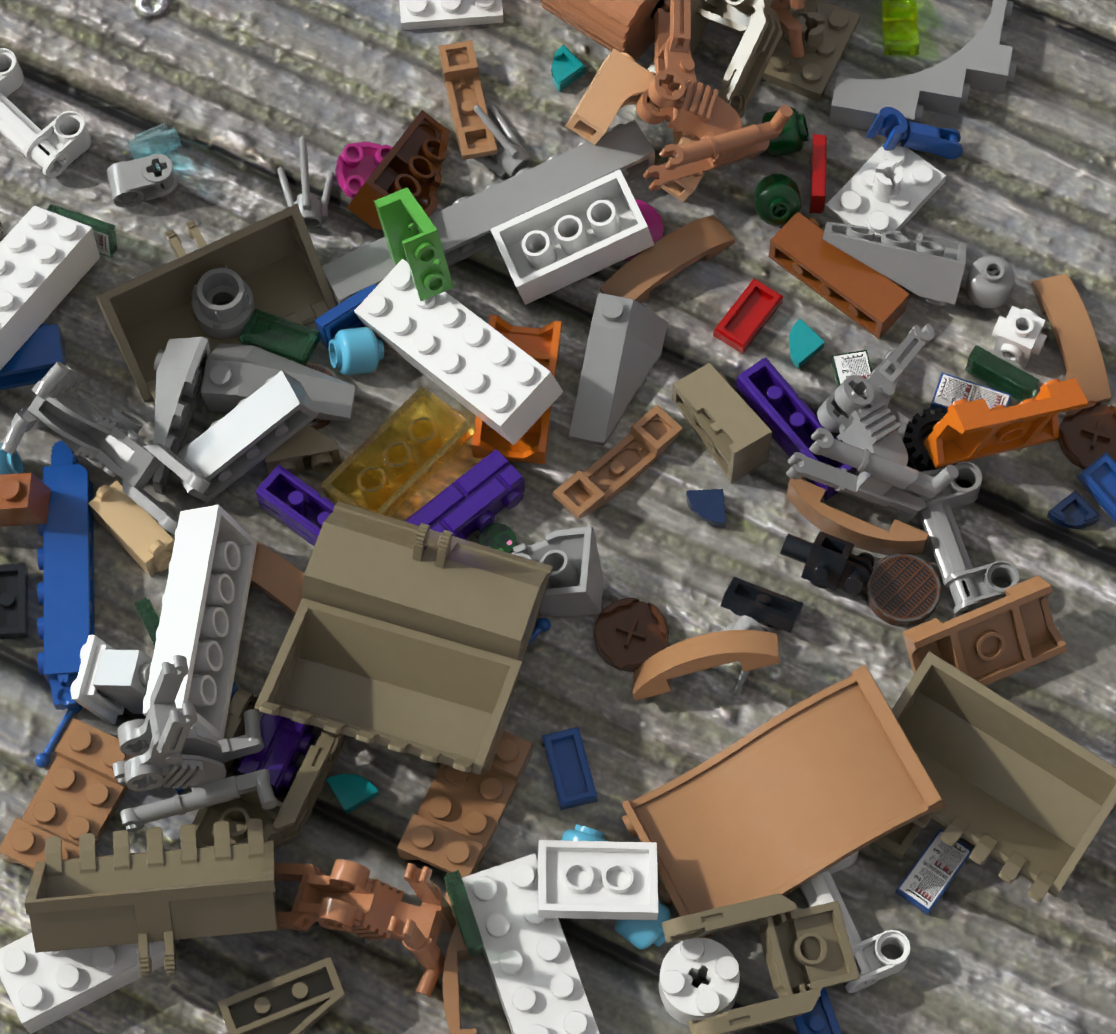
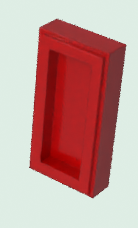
[809,134,827,214]
[713,278,784,354]

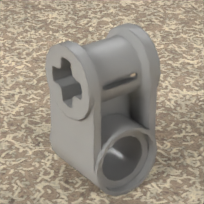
[107,154,178,207]

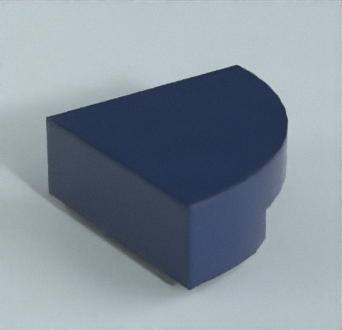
[686,489,726,528]
[1047,490,1101,529]

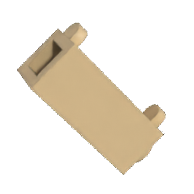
[88,480,175,577]

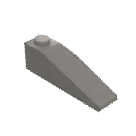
[823,222,967,306]
[568,293,668,446]
[152,337,211,494]
[201,343,356,422]
[511,526,603,617]

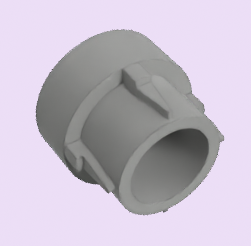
[192,265,255,339]

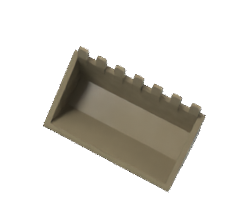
[96,203,337,402]
[301,501,553,690]
[254,598,522,775]
[892,651,1116,902]
[25,818,278,978]

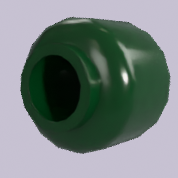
[762,107,809,157]
[754,174,801,226]

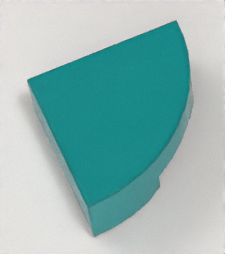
[551,44,586,92]
[788,318,825,369]
[326,774,379,814]

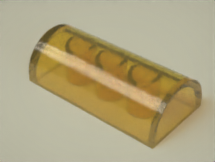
[320,386,476,517]

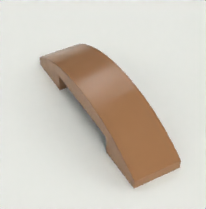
[438,40,497,160]
[600,215,735,304]
[1031,274,1112,403]
[553,405,683,520]
[786,478,929,555]
[250,542,304,616]
[633,630,781,701]
[443,911,477,1034]

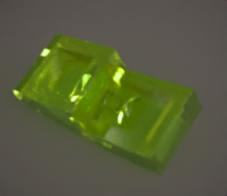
[881,0,920,55]

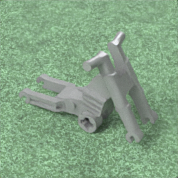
[786,324,959,524]
[0,362,211,535]
[112,655,277,832]

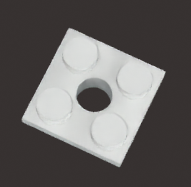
[70,635,124,725]

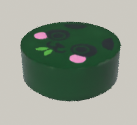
[479,523,516,553]

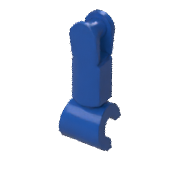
[866,106,963,159]

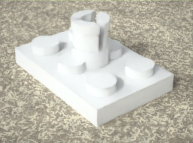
[399,0,504,30]
[824,142,946,235]
[538,840,658,920]

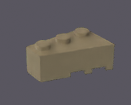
[672,363,772,483]
[217,957,345,1034]

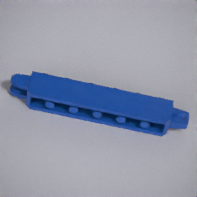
[37,440,95,710]

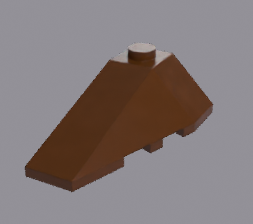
[347,110,450,230]

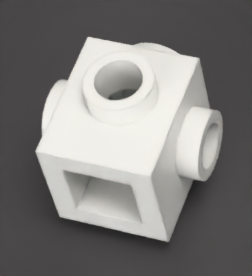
[991,306,1047,368]

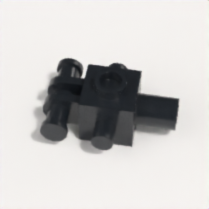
[780,531,874,595]

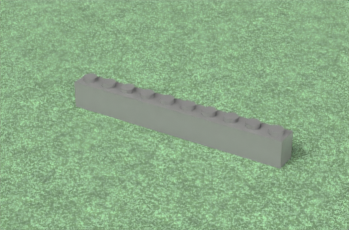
[322,120,655,305]

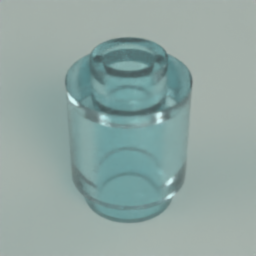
[127,123,182,165]

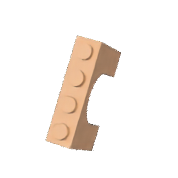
[566,48,705,202]

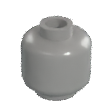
[966,256,1015,309]

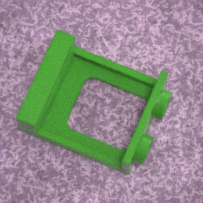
[374,187,454,301]

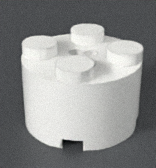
[659,937,740,1025]

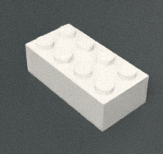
[490,169,655,305]
[0,933,165,1034]

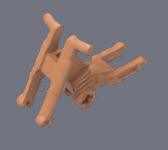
[636,0,793,191]
[275,859,461,997]

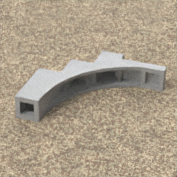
[828,0,1017,131]

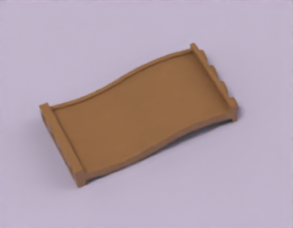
[621,665,946,938]

